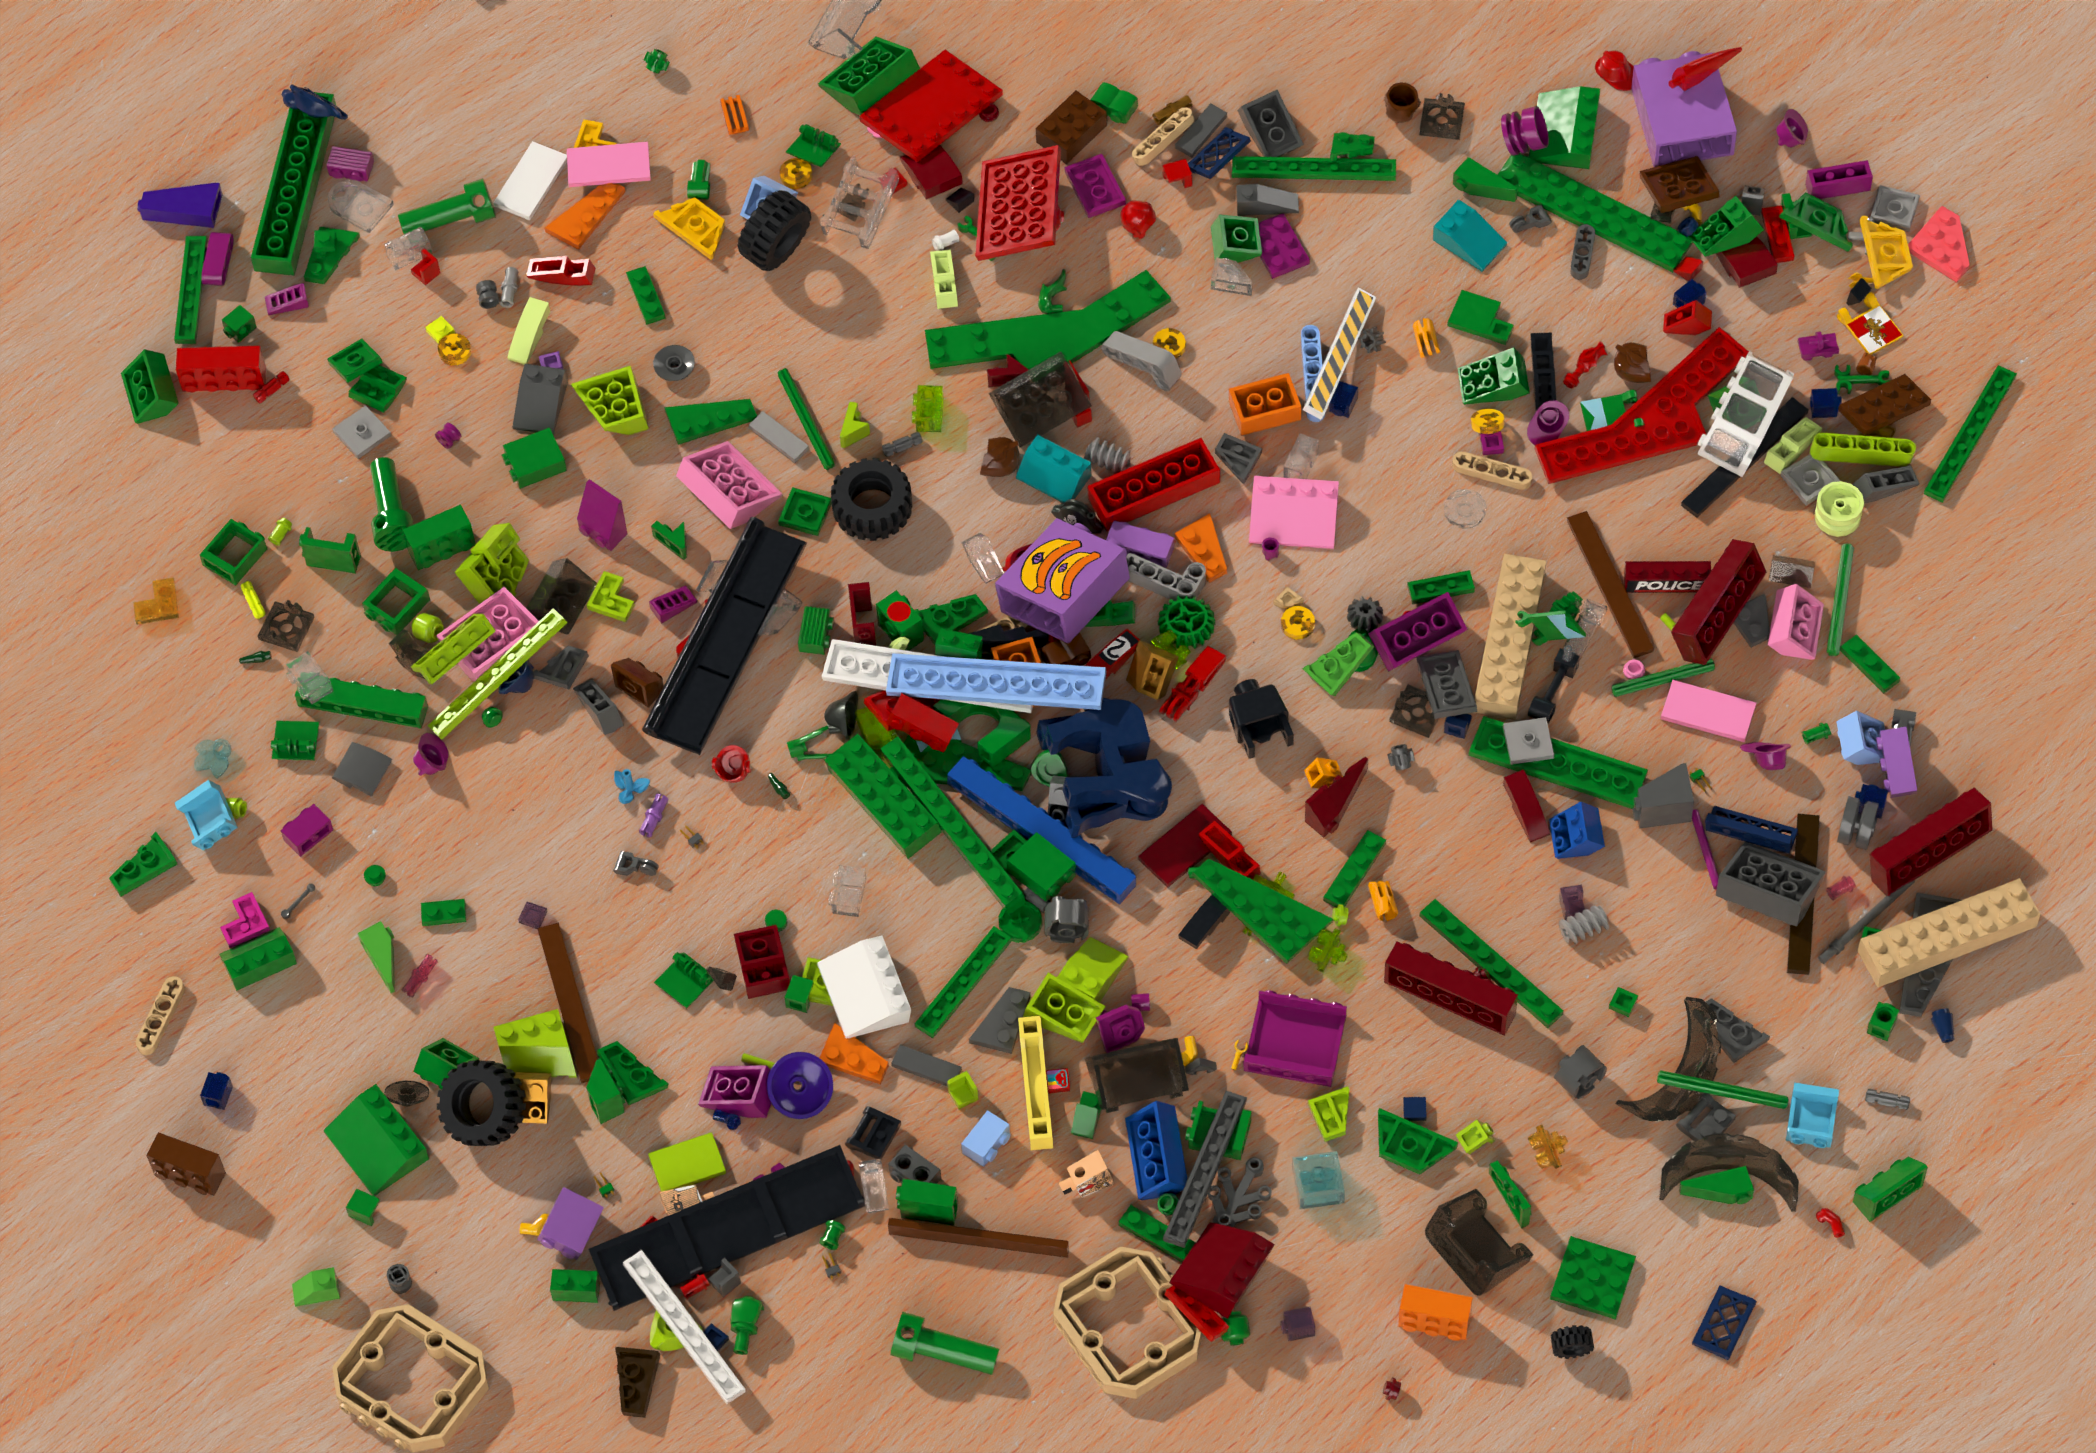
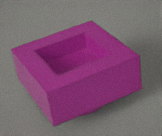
[1480,431,1504,456]

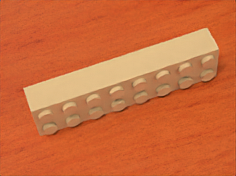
[1473,554,1546,720]
[1858,878,2040,988]

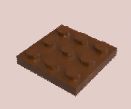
[1640,156,1720,213]

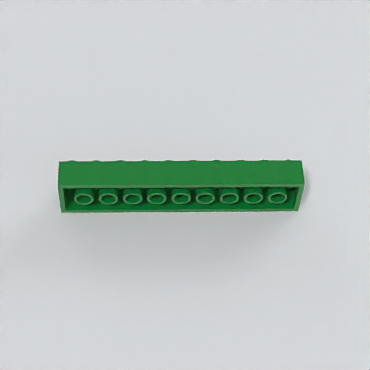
[251,92,336,276]

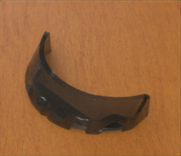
[1615,997,1721,1121]
[1659,1133,1799,1212]

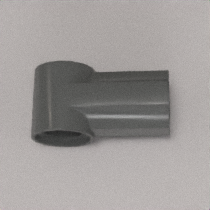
[1892,709,1916,746]

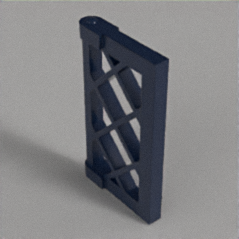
[1188,127,1251,179]
[1692,1285,1757,1360]

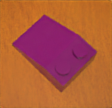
[577,479,628,551]
[698,1065,771,1118]

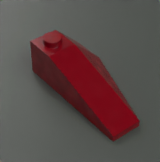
[1305,757,1368,838]

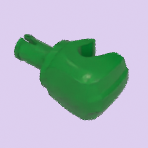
[730,1296,764,1355]

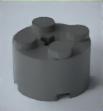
[1045,896,1089,943]
[1554,1045,1607,1099]

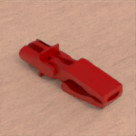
[1159,646,1226,722]

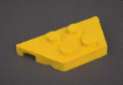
[653,197,725,260]
[1860,216,1913,289]

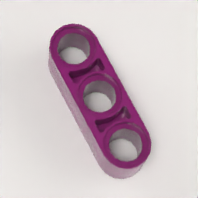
[201,232,234,286]

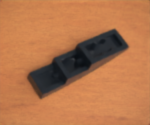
[1530,332,1556,411]
[968,625,1049,653]
[1178,895,1230,949]

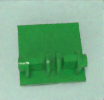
[786,124,841,167]
[271,721,319,761]
[654,952,716,1009]

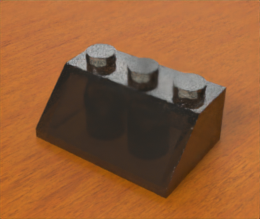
[526,558,597,634]

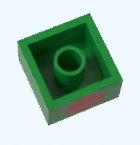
[876,590,925,651]

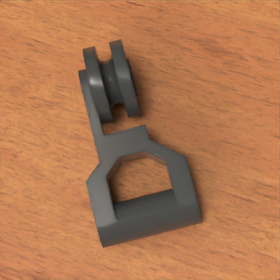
[1509,205,1552,233]
[613,851,659,876]

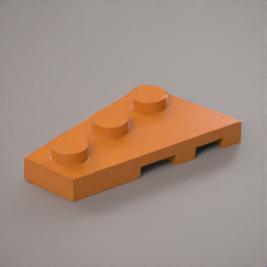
[1174,513,1227,583]
[819,1023,889,1085]

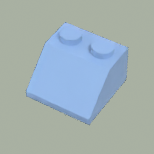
[740,176,798,220]
[1836,711,1885,765]

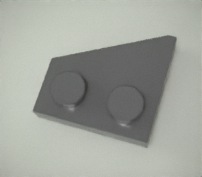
[1215,433,1262,484]
[533,645,589,690]

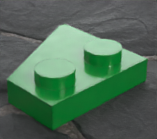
[1330,132,1375,161]

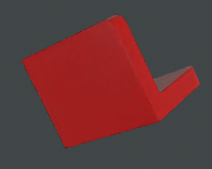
[1162,159,1192,188]
[411,248,440,286]

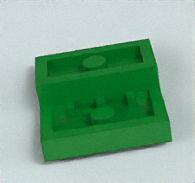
[349,365,407,413]

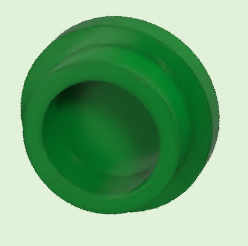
[482,707,503,728]
[364,865,386,886]
[1157,1193,1179,1216]

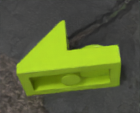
[840,402,870,448]

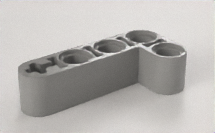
[1101,331,1182,391]
[1126,553,1206,601]

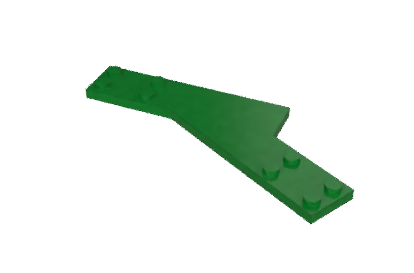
[925,270,1171,386]

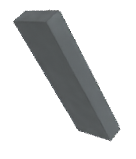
[1175,103,1227,158]
[891,1045,962,1087]

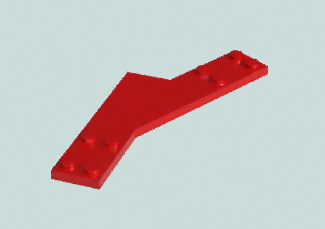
[1534,327,1749,484]

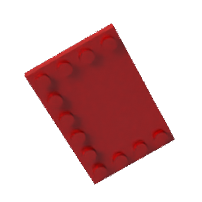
[859,50,1003,162]
[975,145,1061,261]

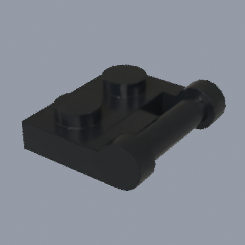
[845,1106,901,1161]

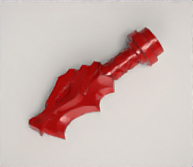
[1563,341,1608,389]

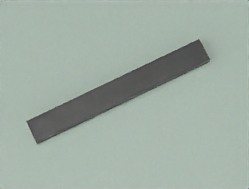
[1163,1091,1247,1248]

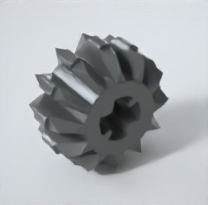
[1347,596,1383,632]

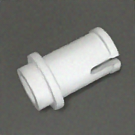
[932,230,959,251]

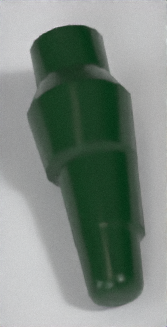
[239,651,272,664]
[768,773,790,799]

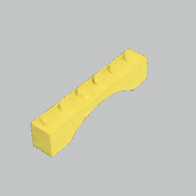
[1018,1016,1053,1150]

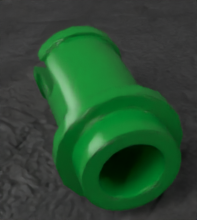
[1802,722,1831,744]

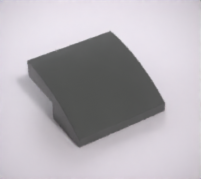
[332,742,392,796]

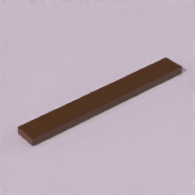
[1567,511,1654,659]
[537,922,598,1083]
[888,1218,1069,1258]

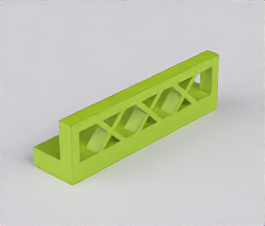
[411,613,496,684]

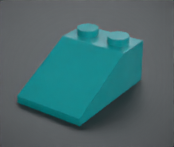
[1433,199,1507,272]

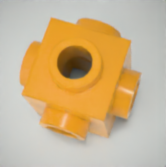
[1304,757,1343,789]

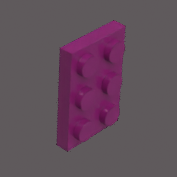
[1064,154,1126,218]
[1258,213,1310,279]

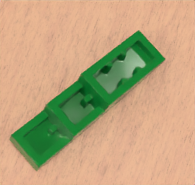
[1085,600,1136,627]

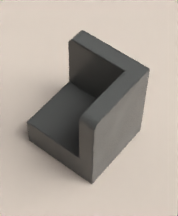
[708,1258,741,1298]

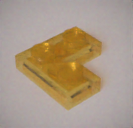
[133,577,179,625]

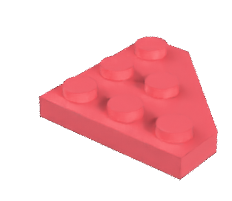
[1908,206,1970,282]

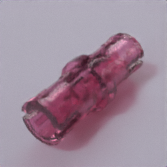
[401,954,438,998]

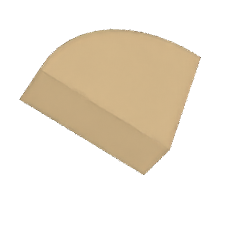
[1273,587,1304,609]

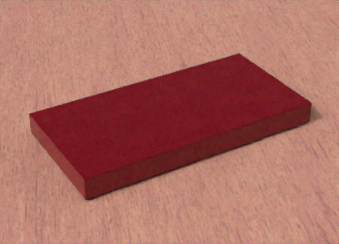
[1138,804,1232,888]

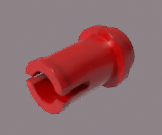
[680,1274,710,1300]

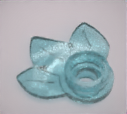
[194,739,231,778]

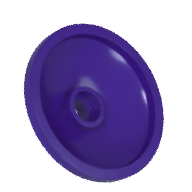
[766,1052,833,1119]

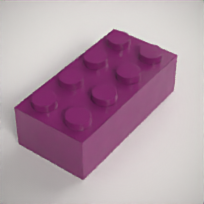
[1369,592,1468,672]

